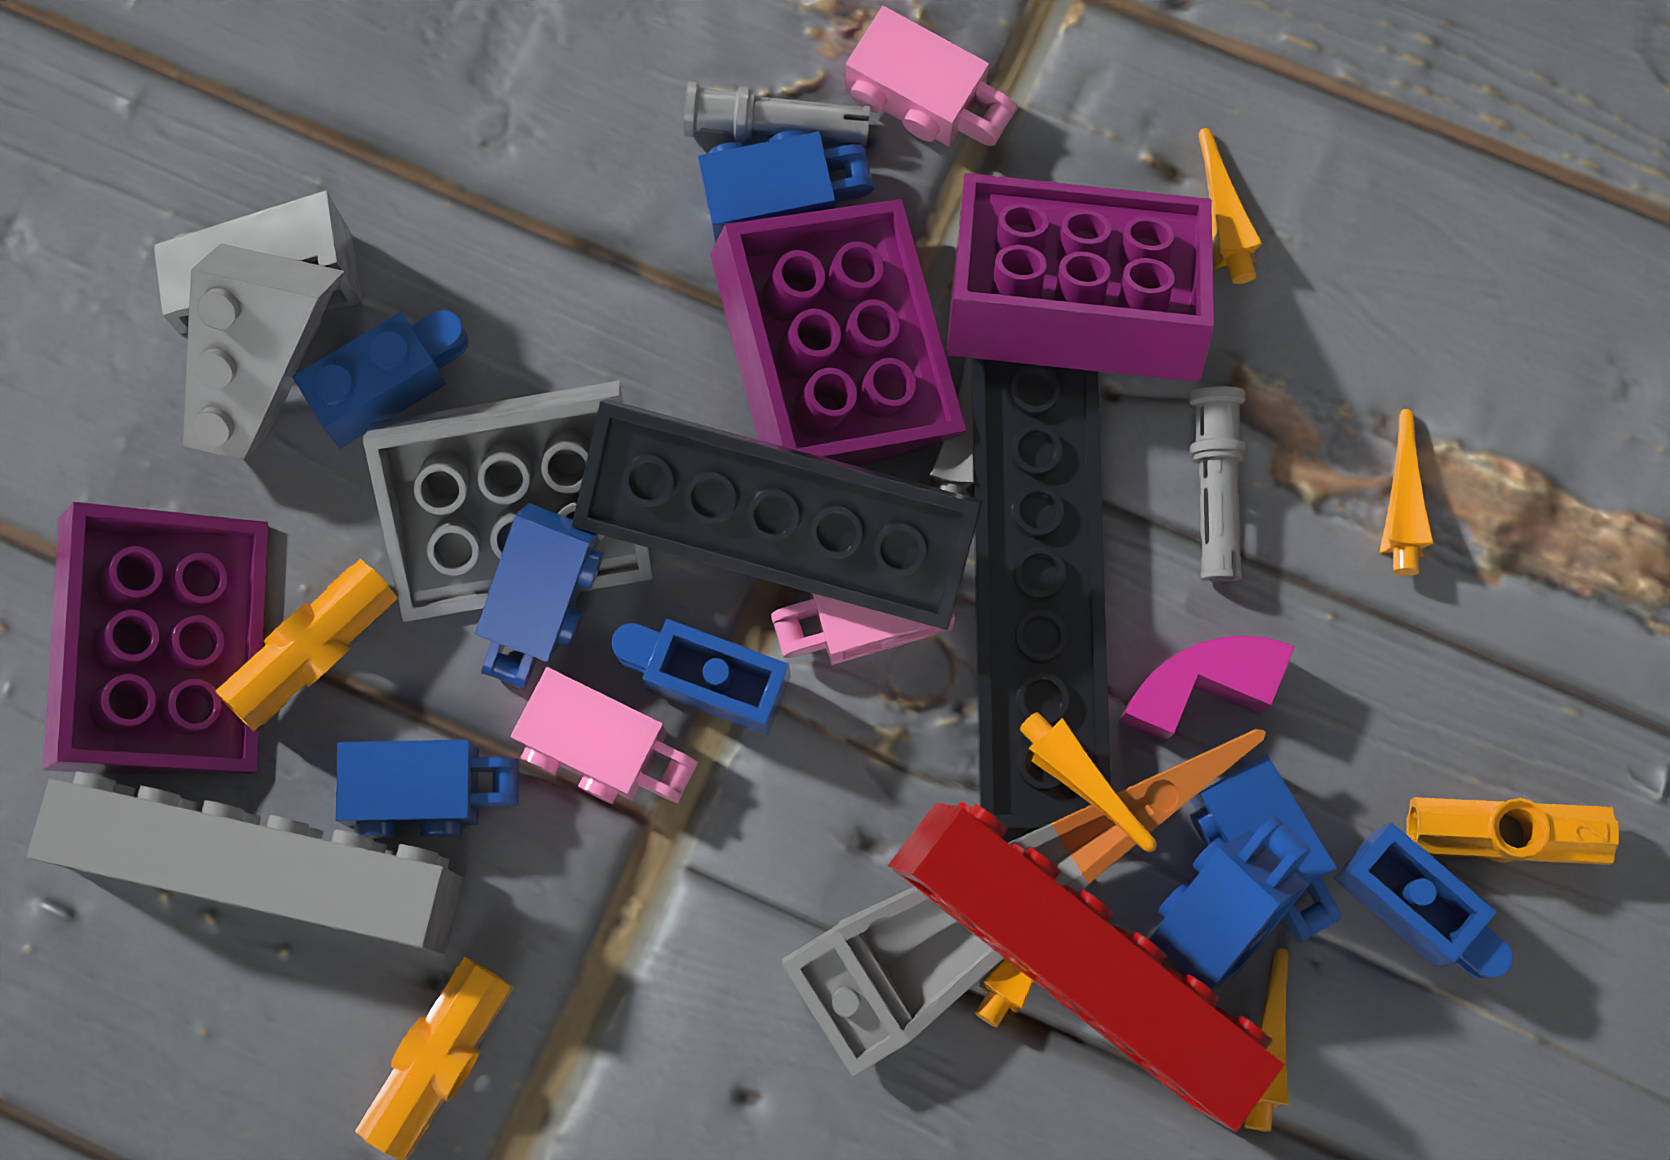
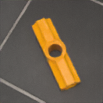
[215,559,398,732]
[1406,797,1619,865]
[355,957,514,1160]

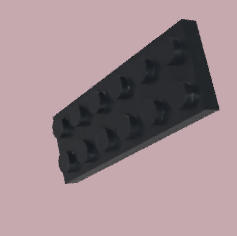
[572,399,983,630]

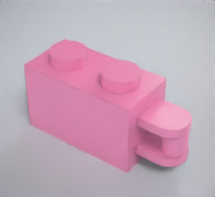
[845,6,1017,147]
[771,593,955,665]
[510,667,699,804]

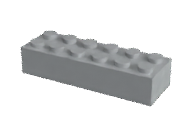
[26,771,464,954]

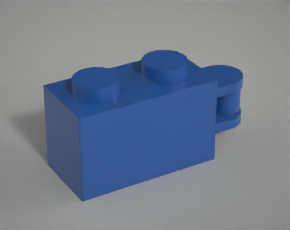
[698,130,874,243]
[292,310,469,448]
[475,503,604,689]
[611,618,791,736]
[336,739,519,839]
[1190,753,1342,942]
[1149,816,1311,991]
[1333,822,1513,979]

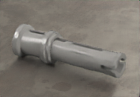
[684,81,870,146]
[1188,386,1247,582]

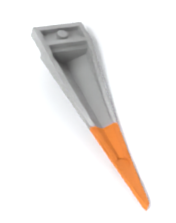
[781,729,1266,1077]

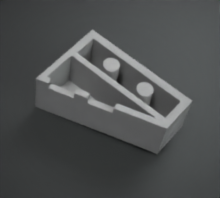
[154,190,363,335]
[183,243,345,460]

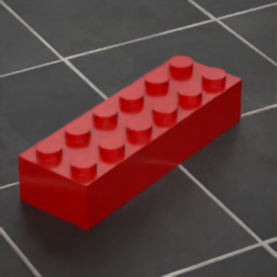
[888,801,1285,1132]

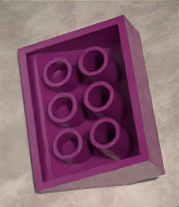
[946,173,1214,382]
[710,199,967,467]
[43,502,268,774]

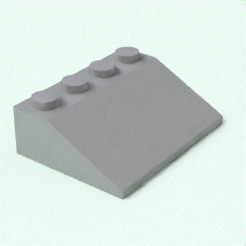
[363,380,653,622]

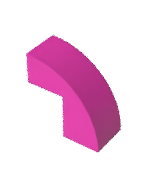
[1118,636,1295,743]

